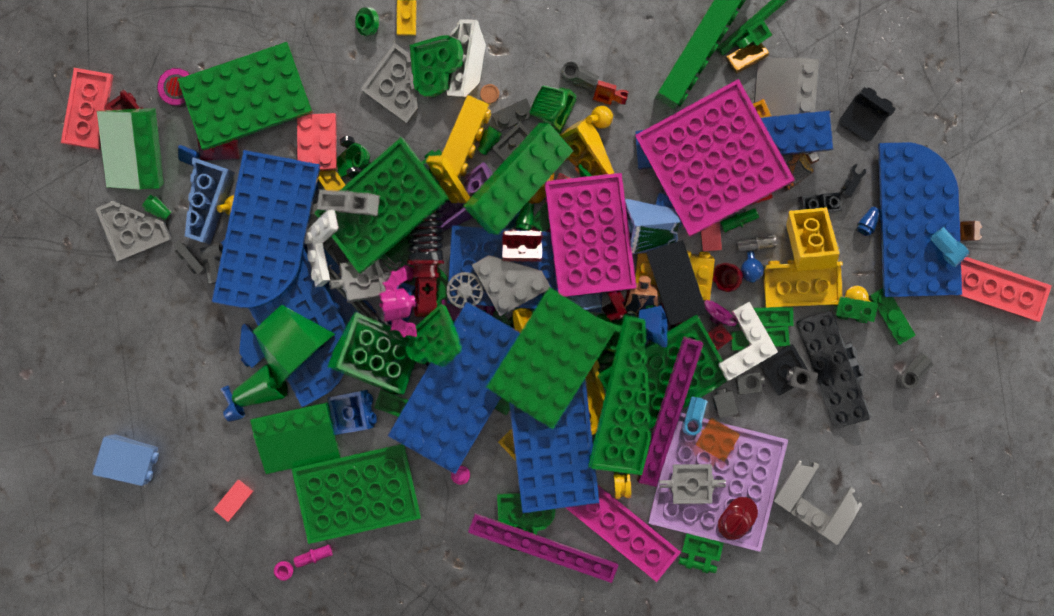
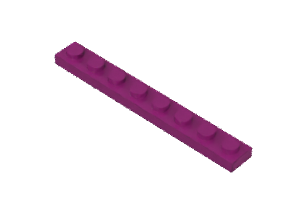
[637,337,703,487]
[468,513,619,583]

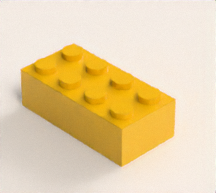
[441,95,492,180]

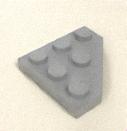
[361,43,418,124]
[95,201,172,262]
[472,256,551,316]

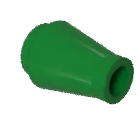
[477,126,502,155]
[142,194,172,221]
[515,203,534,231]

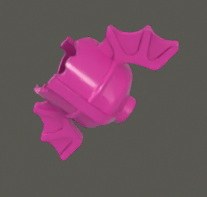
[379,267,417,337]

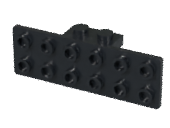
[797,310,871,429]

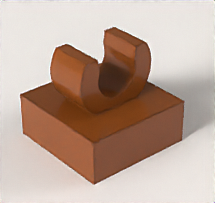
[960,221,982,241]

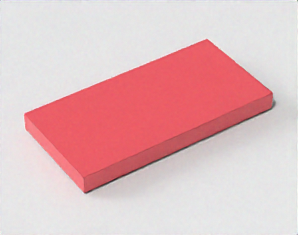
[61,68,113,150]

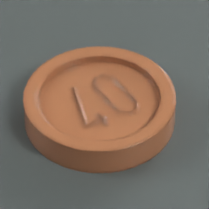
[480,84,499,104]

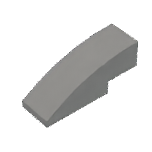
[317,190,379,215]

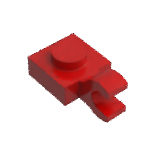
[593,80,629,105]

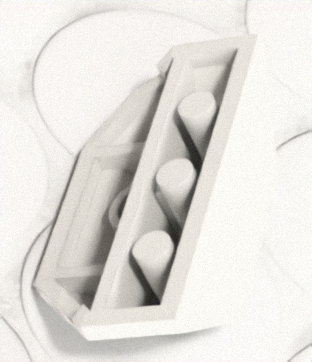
[446,20,486,97]

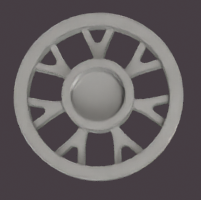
[447,272,483,308]

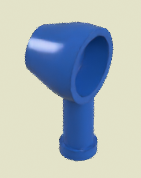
[220,385,245,422]

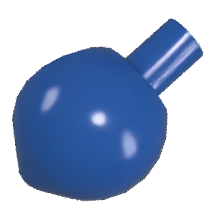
[741,251,764,283]

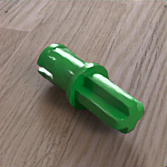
[720,208,759,233]

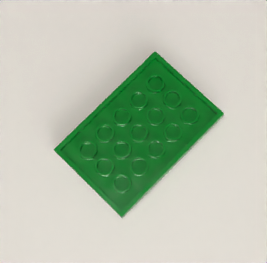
[178,42,313,151]
[314,137,449,273]
[486,287,616,429]
[597,315,728,429]
[292,444,421,544]

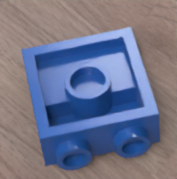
[327,389,377,435]

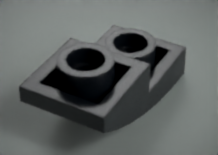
[799,192,842,213]

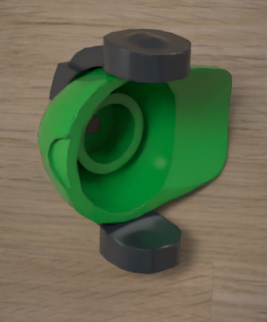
[337,136,371,178]

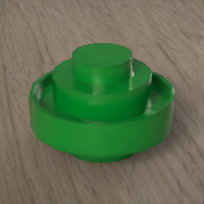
[355,7,379,36]

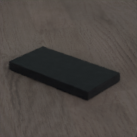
[646,240,707,326]

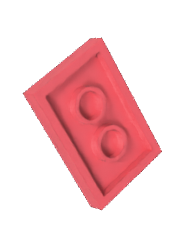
[297,113,337,171]

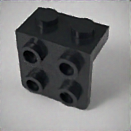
[839,87,896,142]

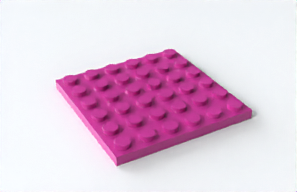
[635,79,795,237]

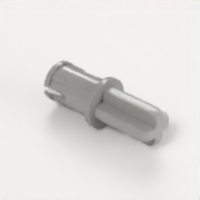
[737,235,777,251]

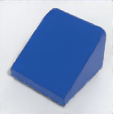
[178,145,200,166]

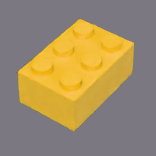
[786,207,840,271]

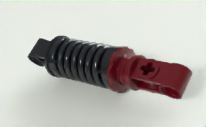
[407,164,444,317]

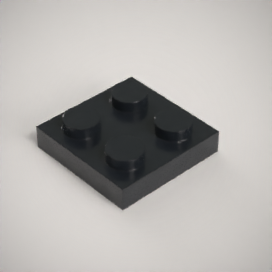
[759,344,808,396]

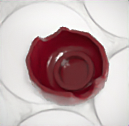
[712,263,743,292]

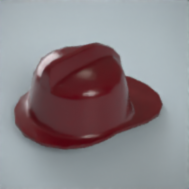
[718,497,758,540]

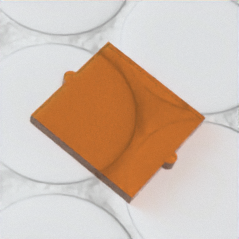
[695,418,740,462]

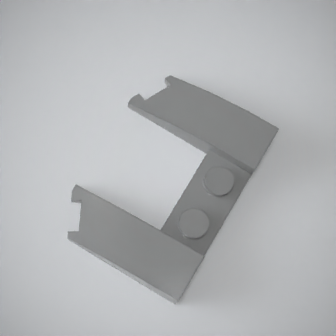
[773,460,862,545]

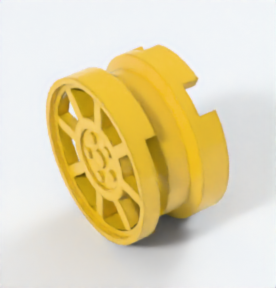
[613,472,631,499]

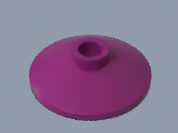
[704,300,737,326]

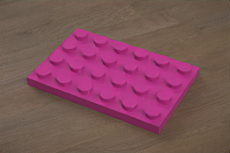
[544,173,636,297]

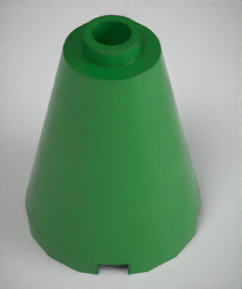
[232,364,288,407]

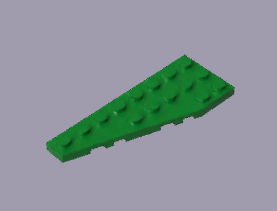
[588,315,651,475]

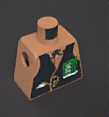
[622,276,658,318]

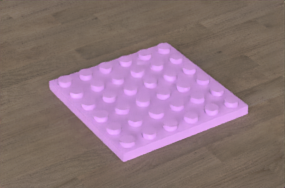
[648,412,788,552]

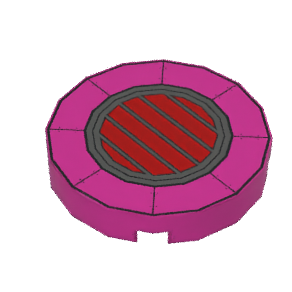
[157,68,191,107]

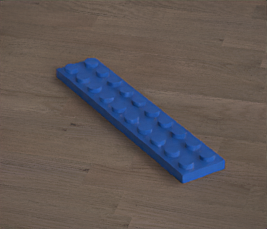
[635,110,833,170]

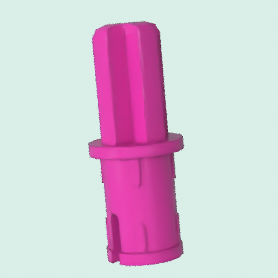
[294,544,333,568]

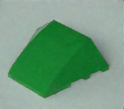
[253,304,335,387]

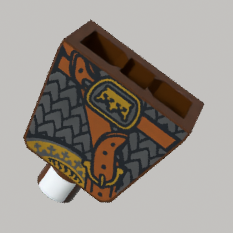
[781,152,819,192]

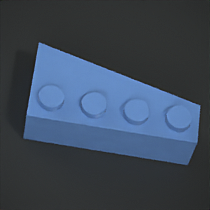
[185,158,235,245]

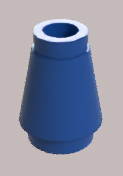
[856,207,880,236]

